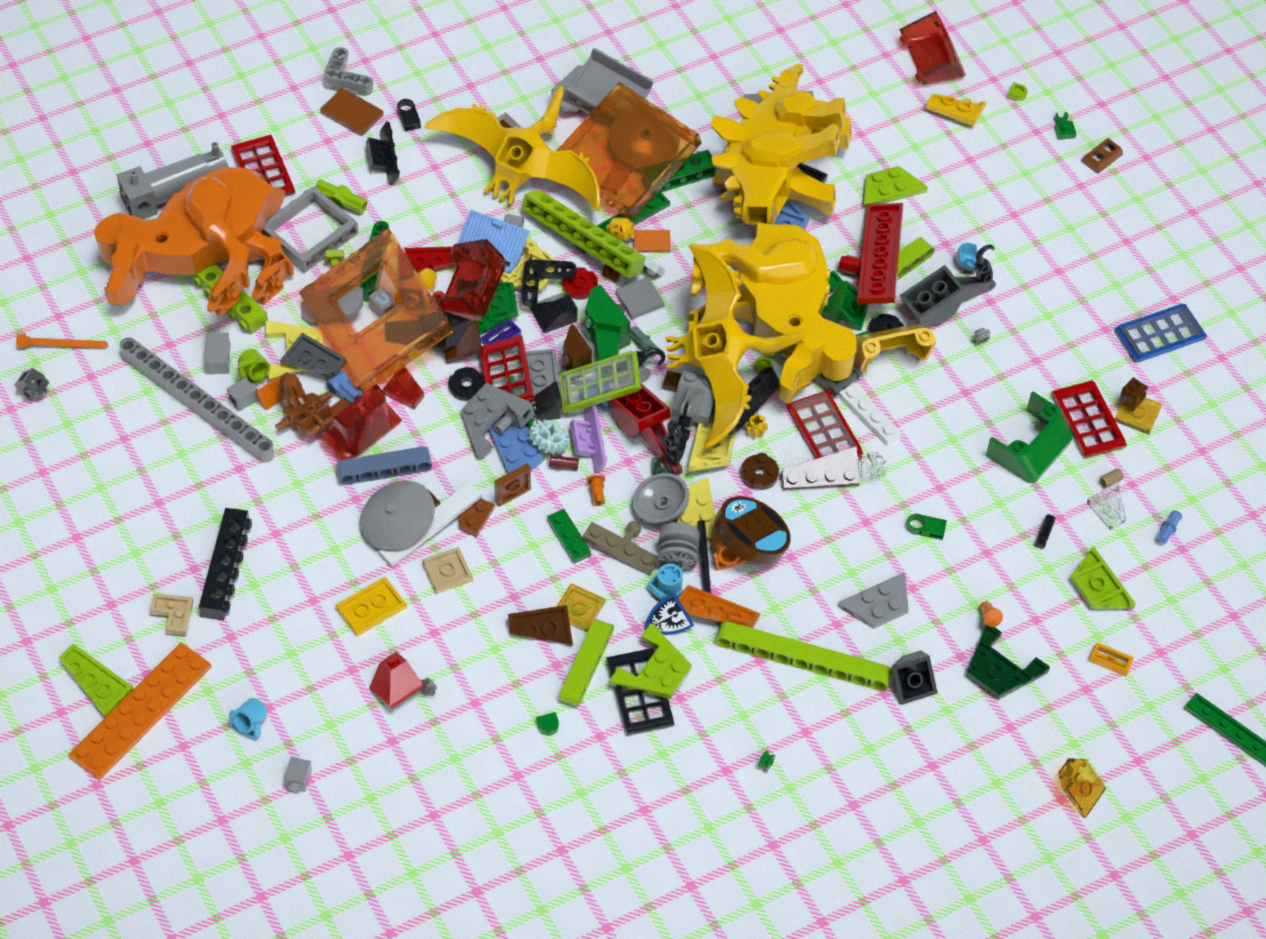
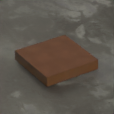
[444,320,482,364]

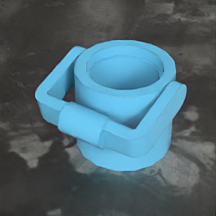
[647,564,683,600]
[229,698,268,740]

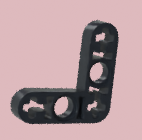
[521,259,577,307]

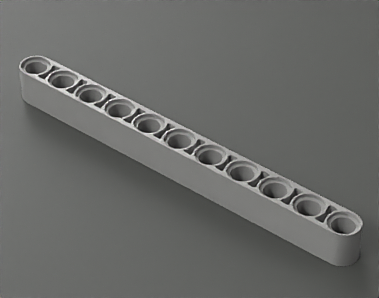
[119,337,274,463]

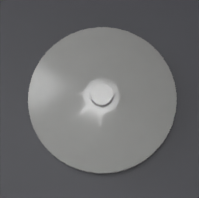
[360,480,435,550]

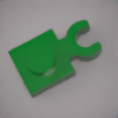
[1054,112,1077,140]

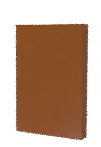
[320,88,384,136]

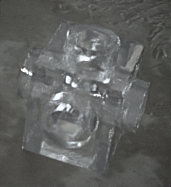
[858,452,888,481]

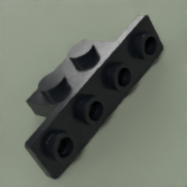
[366,121,400,185]

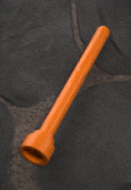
[16,333,108,349]

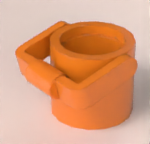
[712,534,746,570]

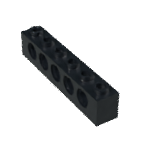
[199,508,252,620]

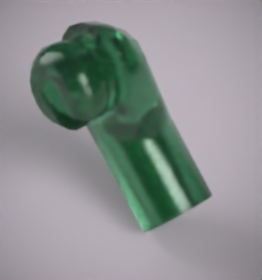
[651,458,671,475]

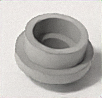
[972,328,991,344]

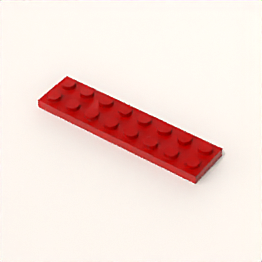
[857,203,904,304]

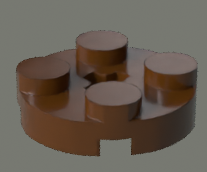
[741,452,779,490]

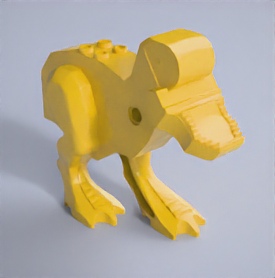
[688,222,857,404]

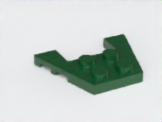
[966,625,1050,699]

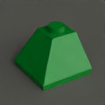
[822,280,869,331]

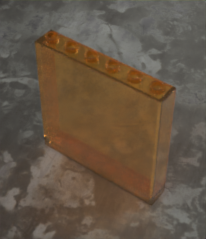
[556,82,702,220]

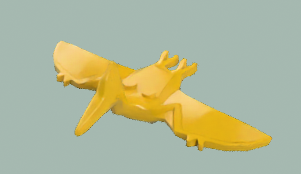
[424,86,600,211]
[665,244,806,449]

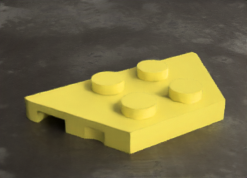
[688,422,735,472]
[676,478,717,540]

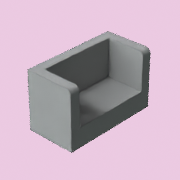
[205,332,231,374]

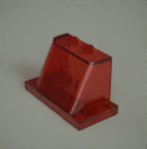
[320,384,402,461]

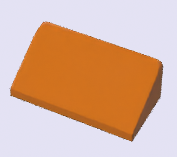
[634,230,670,252]
[256,373,285,410]

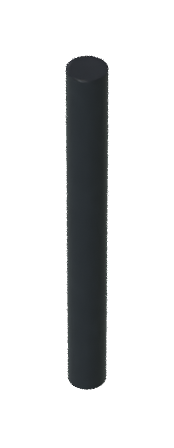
[697,520,711,594]

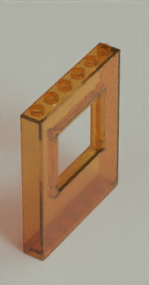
[299,228,455,395]

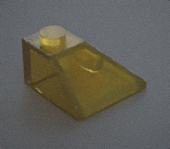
[1058,758,1106,818]

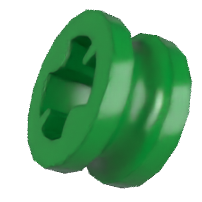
[758,750,776,771]

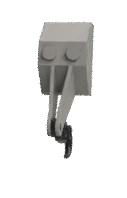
[672,370,715,461]

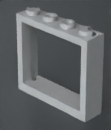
[261,186,358,273]

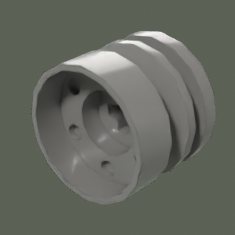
[657,522,700,572]

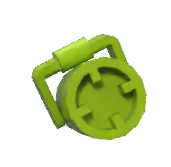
[238,349,270,385]

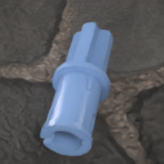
[1157,510,1183,543]

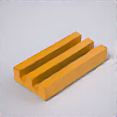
[1089,643,1134,676]

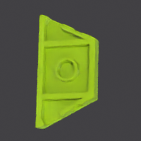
[863,166,928,209]
[1070,547,1136,609]

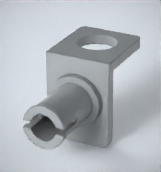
[493,401,535,435]

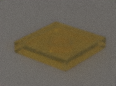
[1115,397,1163,435]
[557,583,606,632]

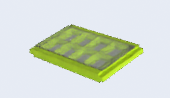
[559,351,641,413]

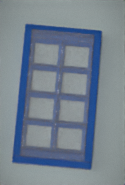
[1114,303,1207,362]

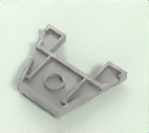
[461,383,532,459]

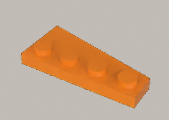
[679,585,761,628]

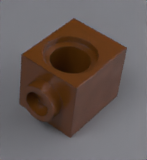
[1119,377,1149,411]

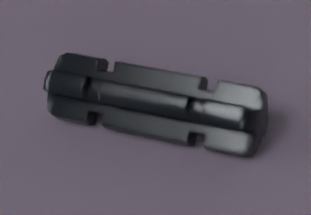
[1035,514,1056,549]

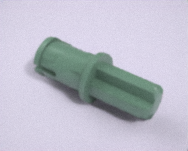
[630,326,660,357]

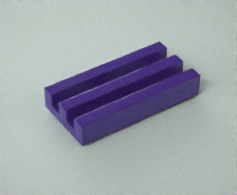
[481,320,521,345]

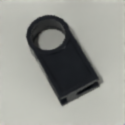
[397,99,421,132]

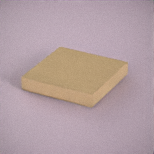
[422,547,473,594]

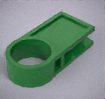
[906,513,947,540]

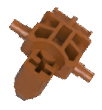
[275,372,337,438]

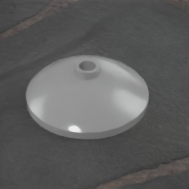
[633,473,690,524]

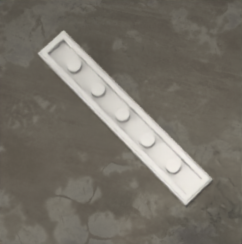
[379,482,482,567]

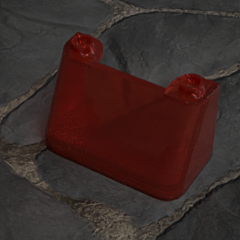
[899,11,966,85]
[430,239,506,317]

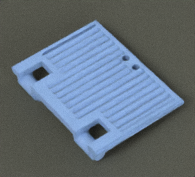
[454,209,530,274]

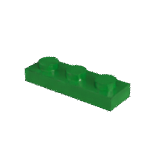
[547,509,591,564]

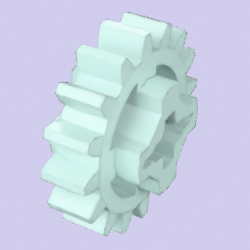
[528,419,570,454]

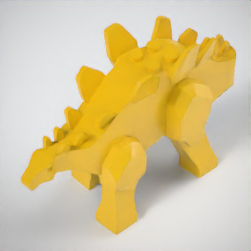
[711,63,852,225]

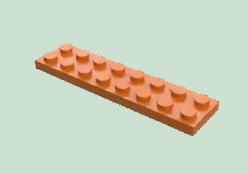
[68,642,212,781]

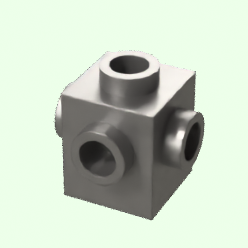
[14,368,50,400]

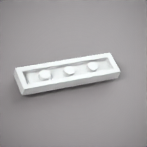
[839,383,902,446]

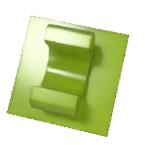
[326,250,345,270]

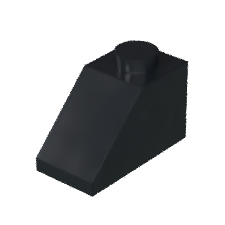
[532,382,561,421]

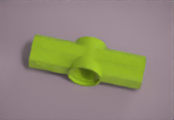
[315,180,368,214]

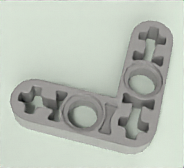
[324,47,374,93]

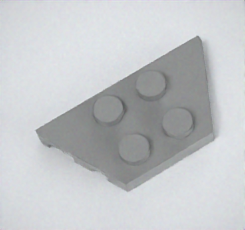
[838,572,909,629]

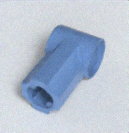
[326,371,363,406]

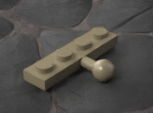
[582,521,658,575]

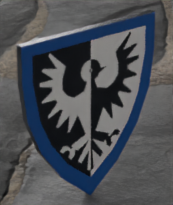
[644,592,694,635]

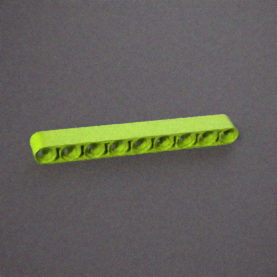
[715,621,892,691]

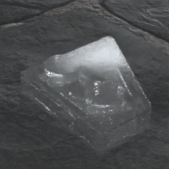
[1087,483,1127,530]

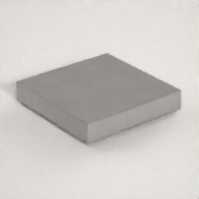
[616,277,665,319]

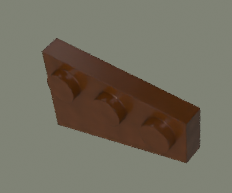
[508,605,573,645]

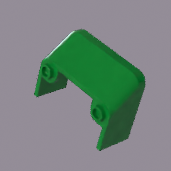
[986,391,1073,483]

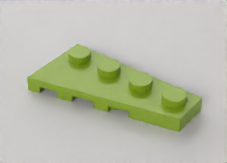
[59,644,133,717]

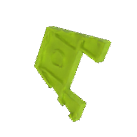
[609,623,692,699]

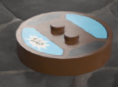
[714,496,791,565]

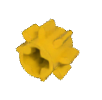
[744,414,768,438]

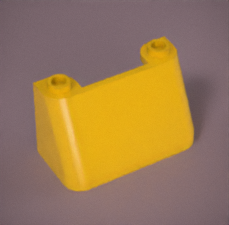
[854,325,936,373]

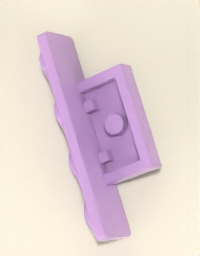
[570,405,607,473]

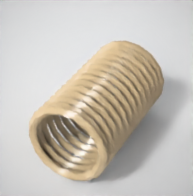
[1099,468,1124,488]

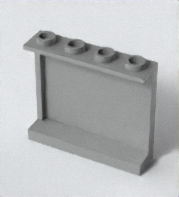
[563,48,654,127]

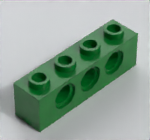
[642,150,716,196]

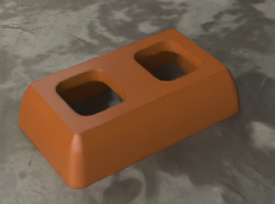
[1081,138,1123,174]

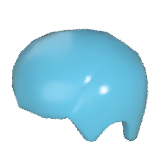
[956,242,978,271]

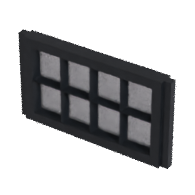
[606,648,675,735]

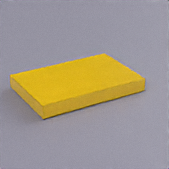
[335,576,407,637]

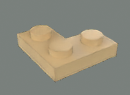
[150,593,194,635]

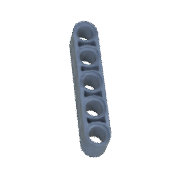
[336,447,432,485]

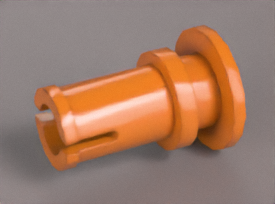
[586,475,606,506]
[980,601,1003,627]

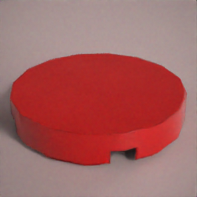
[562,267,598,300]

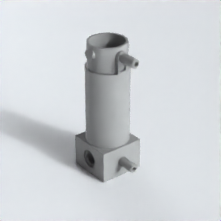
[116,142,229,219]

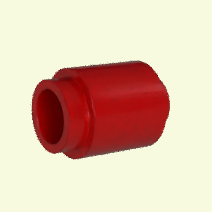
[838,255,862,276]

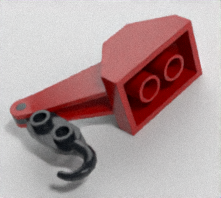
[608,383,683,475]

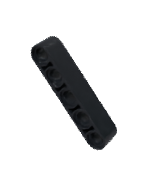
[728,367,779,435]

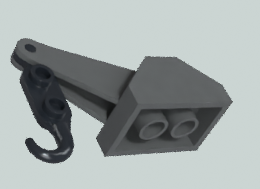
[899,244,996,325]

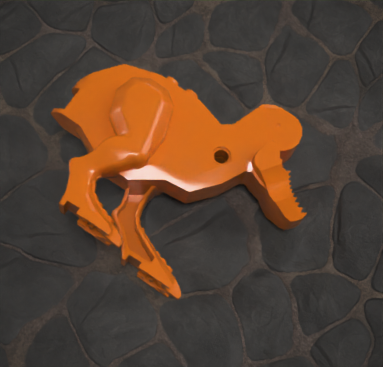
[94,167,294,317]

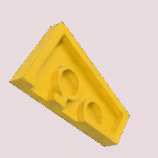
[925,94,987,127]

